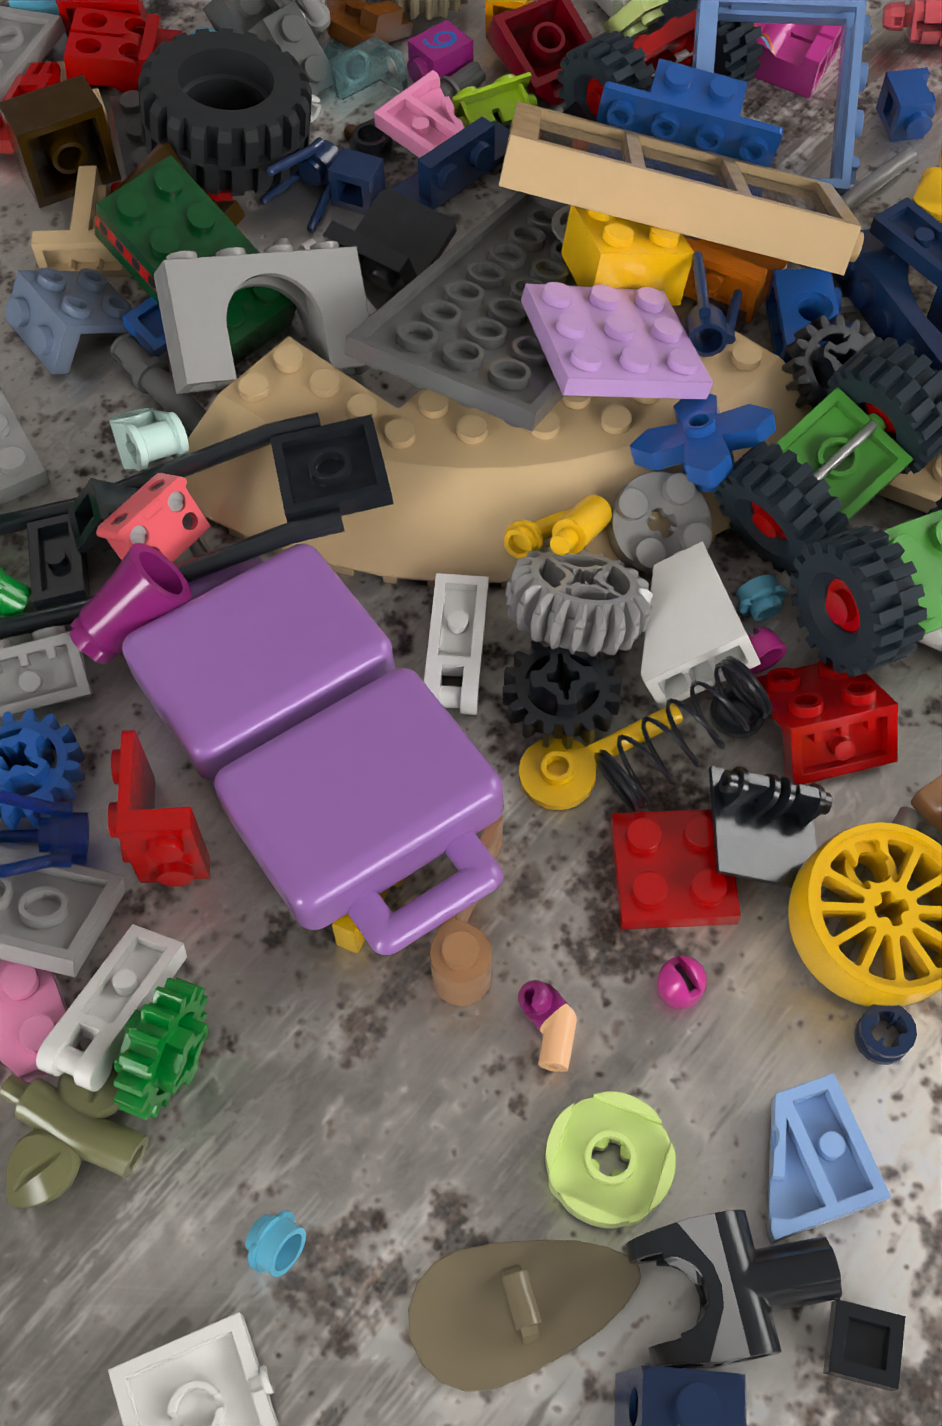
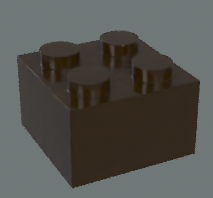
[0,75,122,208]

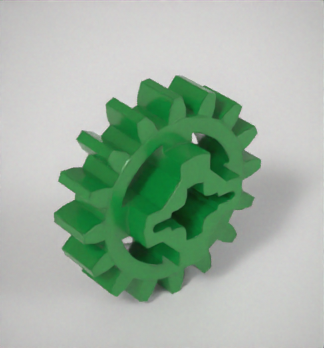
[113,977,209,1120]

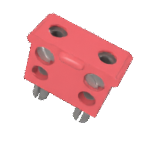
[96,473,212,563]

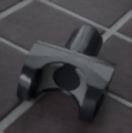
[626,1209,842,1369]

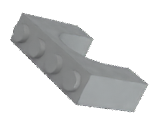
[154,241,371,394]

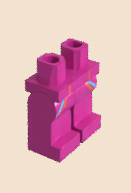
[753,22,843,98]

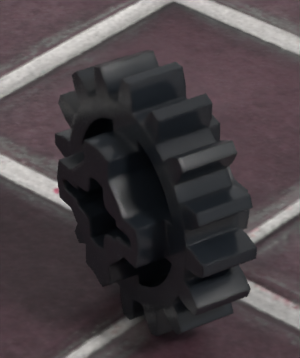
[782,314,875,411]
[502,640,622,749]

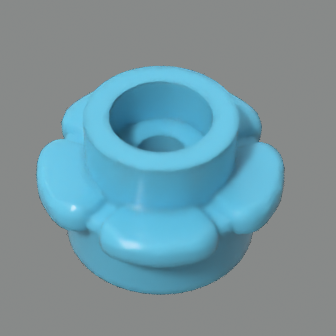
[736,574,788,621]
[245,1210,306,1277]

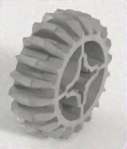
[505,547,653,656]

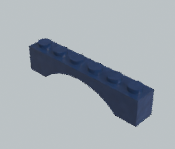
[831,229,942,373]

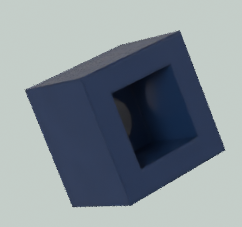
[328,147,386,215]

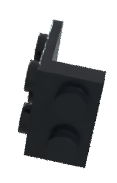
[322,189,457,293]

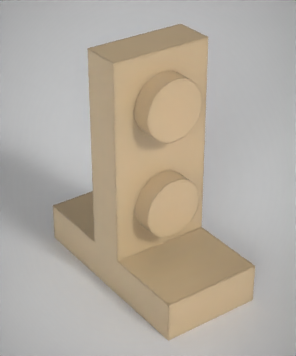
[31,166,131,277]

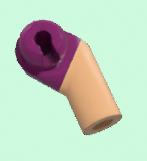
[518,980,577,1072]

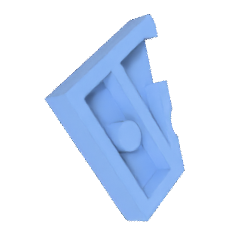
[767,1073,891,1244]

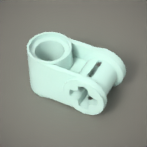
[109,408,189,471]

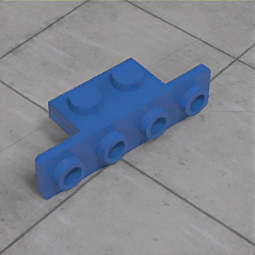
[596,59,784,167]

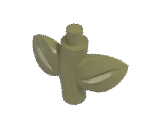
[0,1058,149,1209]

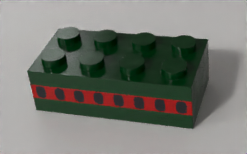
[95,155,297,366]

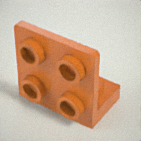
[683,235,789,323]

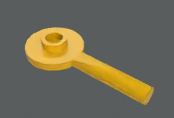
[519,703,683,811]

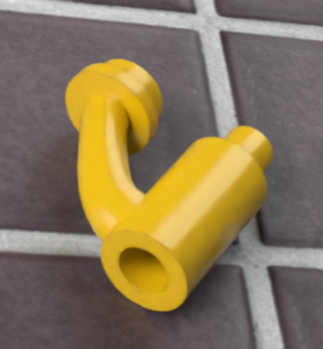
[504,494,612,559]

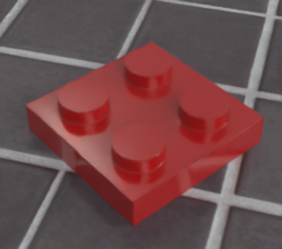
[610,809,741,930]

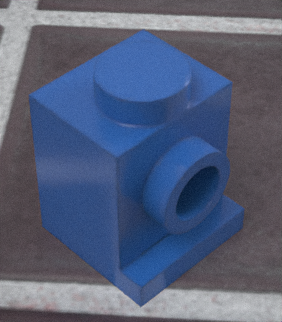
[876,67,936,142]

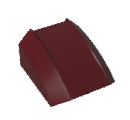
[486,0,593,106]

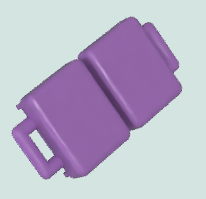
[122,544,504,955]

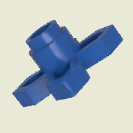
[630,393,776,492]

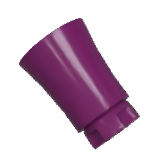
[69,543,191,664]

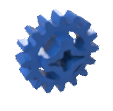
[0,709,86,830]

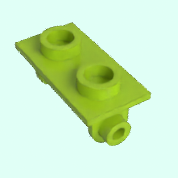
[451,72,538,127]

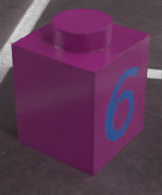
[407,20,474,83]

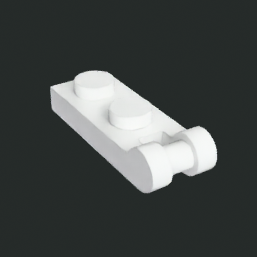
[424,573,489,715]
[36,924,187,1091]

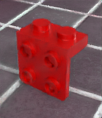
[107,730,210,887]

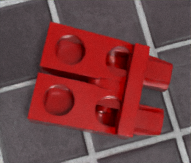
[64,6,183,92]

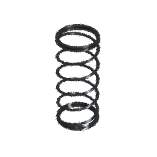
[594,656,773,812]

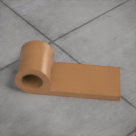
[430,815,503,1006]

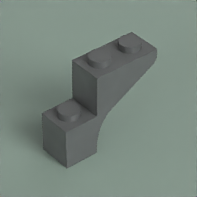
[203,0,339,96]

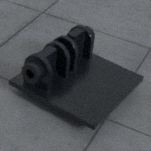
[709,766,833,892]

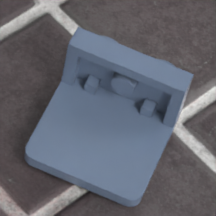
[5,268,133,374]

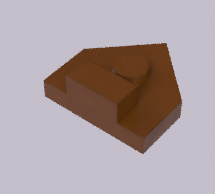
[325,0,414,52]

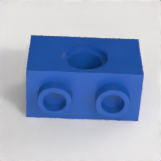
[765,268,846,363]

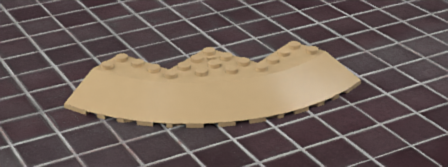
[174,325,812,589]

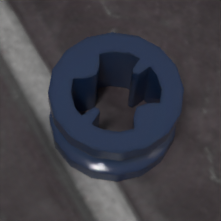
[854,1004,917,1065]

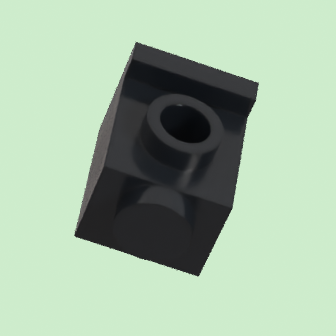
[68,478,139,553]

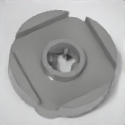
[606,471,713,577]

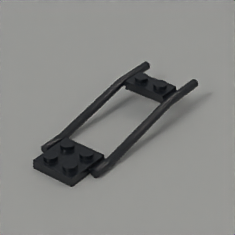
[0,412,394,640]

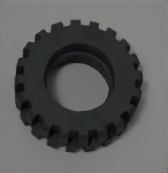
[138,28,312,196]

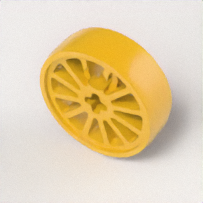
[788,822,942,1007]

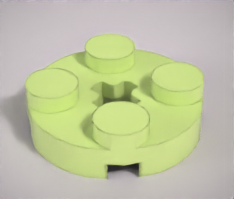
[545,1091,676,1229]

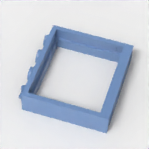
[689,0,872,196]

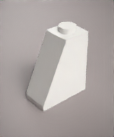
[641,541,761,709]

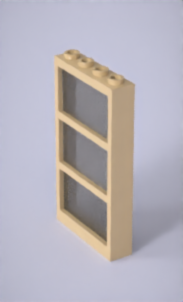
[499,101,864,276]

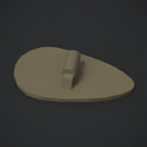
[408,1240,641,1392]

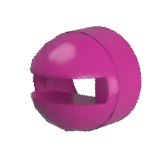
[747,626,787,674]
[657,955,707,1009]

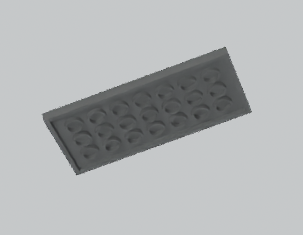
[345,191,578,431]

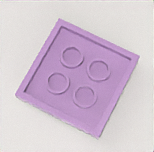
[521,282,714,399]

